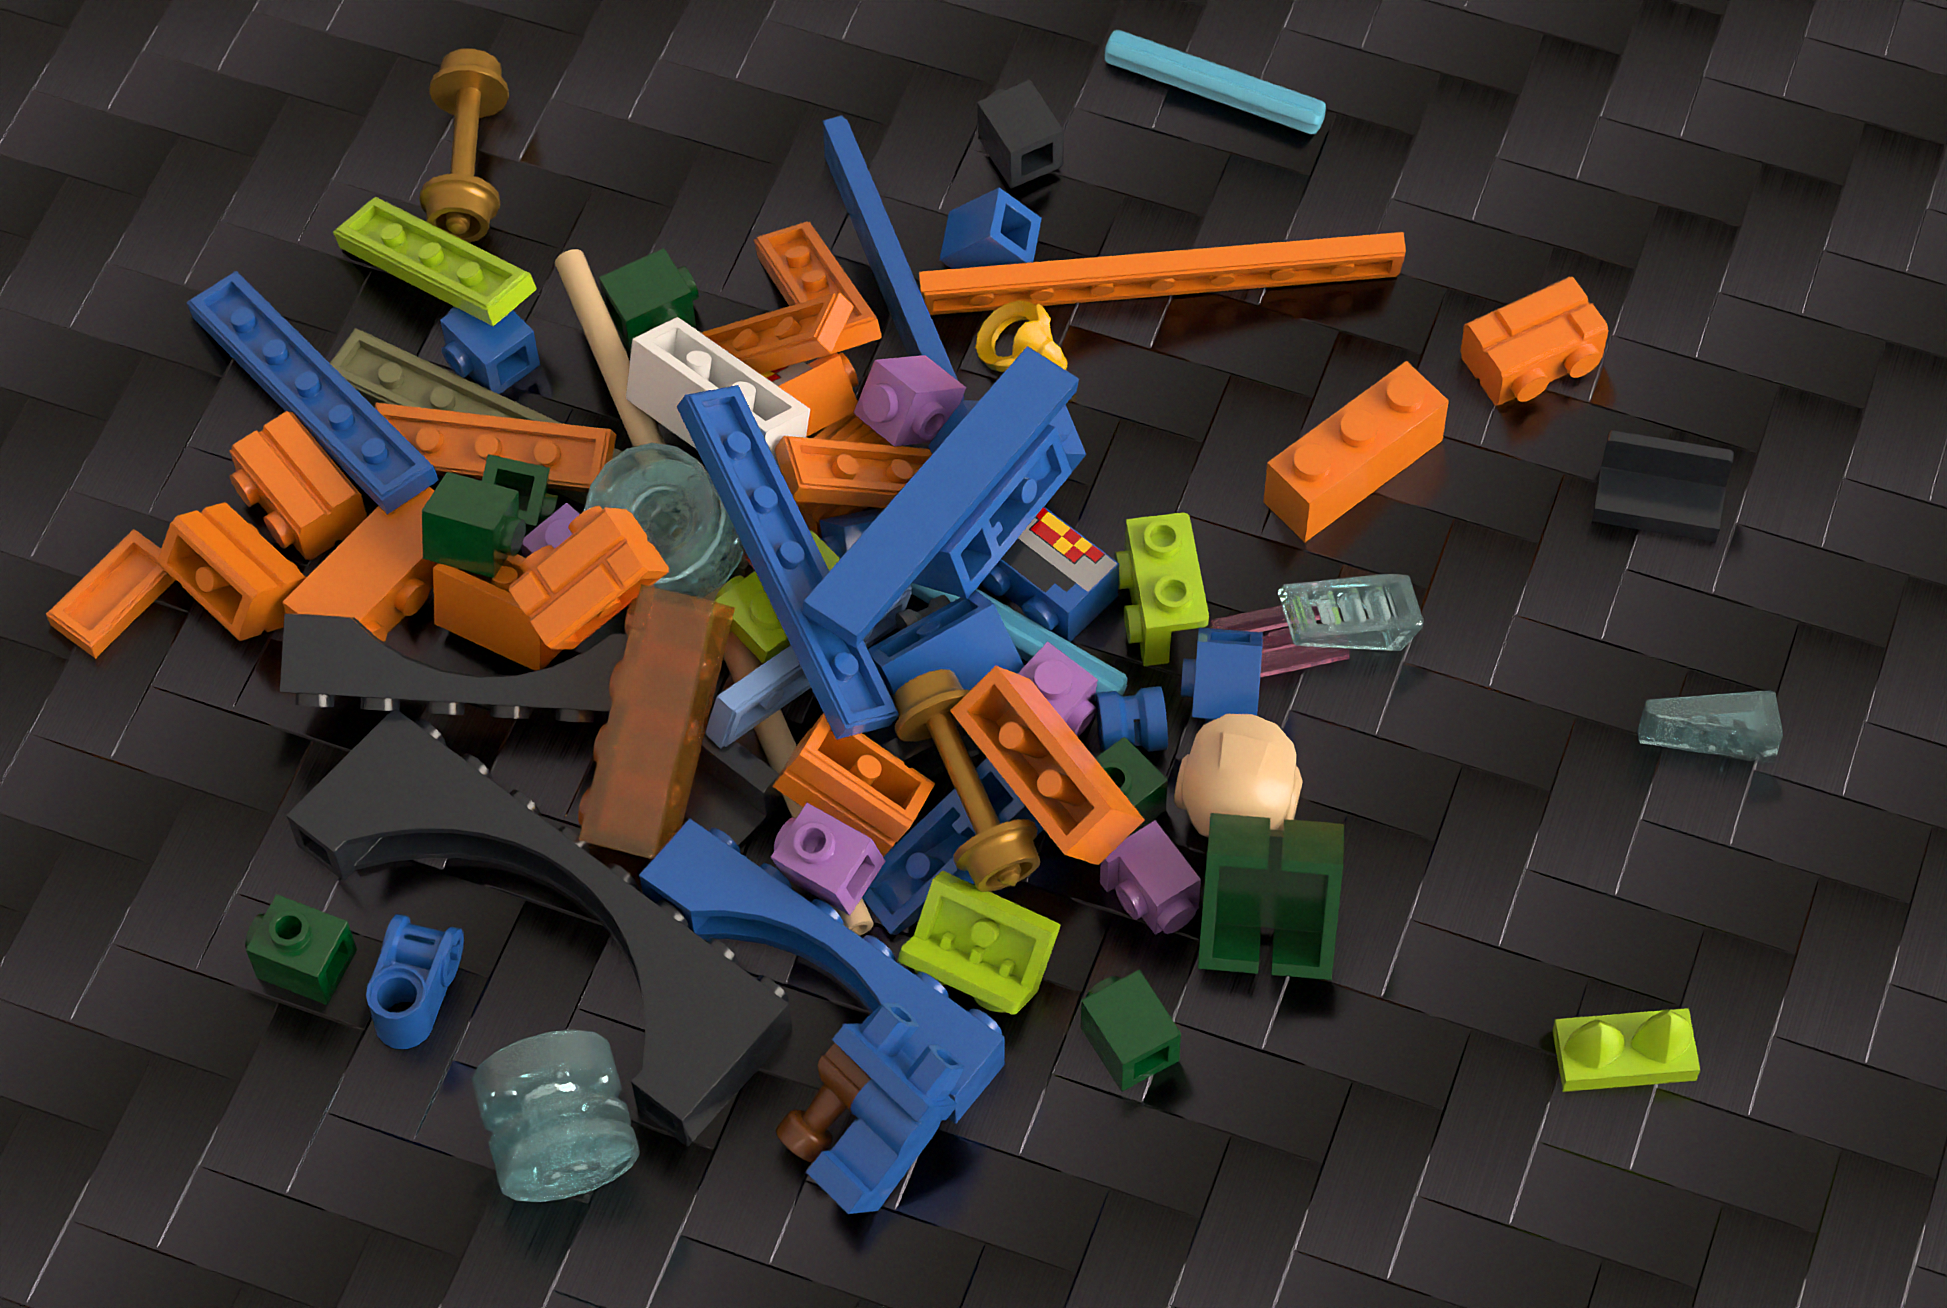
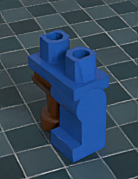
[775,1003,964,1214]

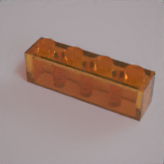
[578,584,735,859]

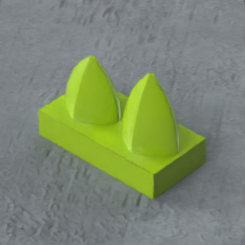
[1553,1008,1700,1092]

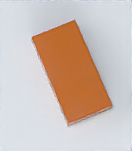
[46,529,175,659]

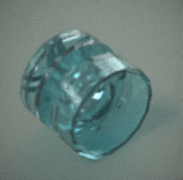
[584,443,744,603]
[472,1030,640,1202]

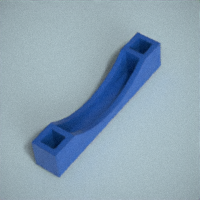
[639,819,1005,1124]

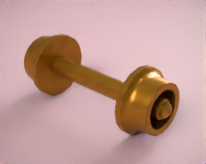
[419,49,509,243]
[893,669,1040,892]

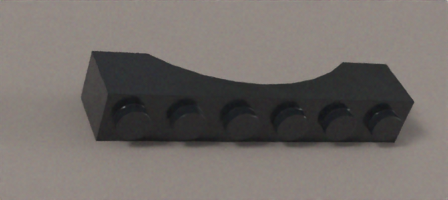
[280,613,677,726]

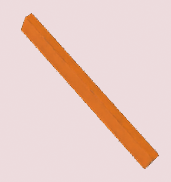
[919,232,1406,315]

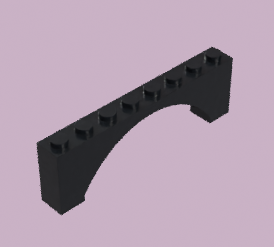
[286,708,793,1147]

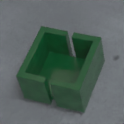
[1198,813,1344,980]

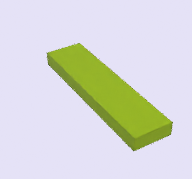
[333,197,537,326]

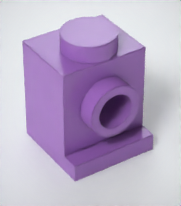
[1100,821,1201,935]

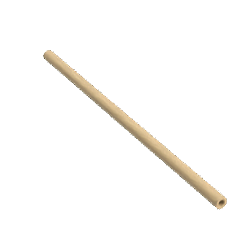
[555,249,874,936]

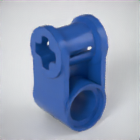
[366,914,464,1049]

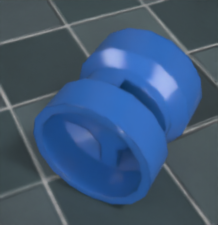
[1096,686,1168,753]

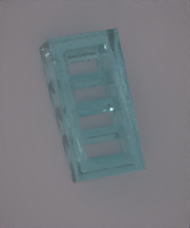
[1278,574,1423,651]
[1637,690,1783,762]

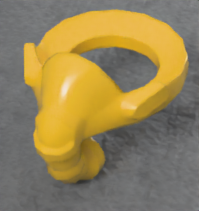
[976,300,1067,372]

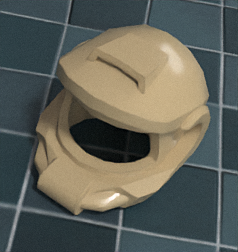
[1174,714,1303,838]

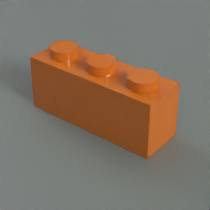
[1263,361,1449,542]
[282,487,438,642]
[950,666,1145,865]

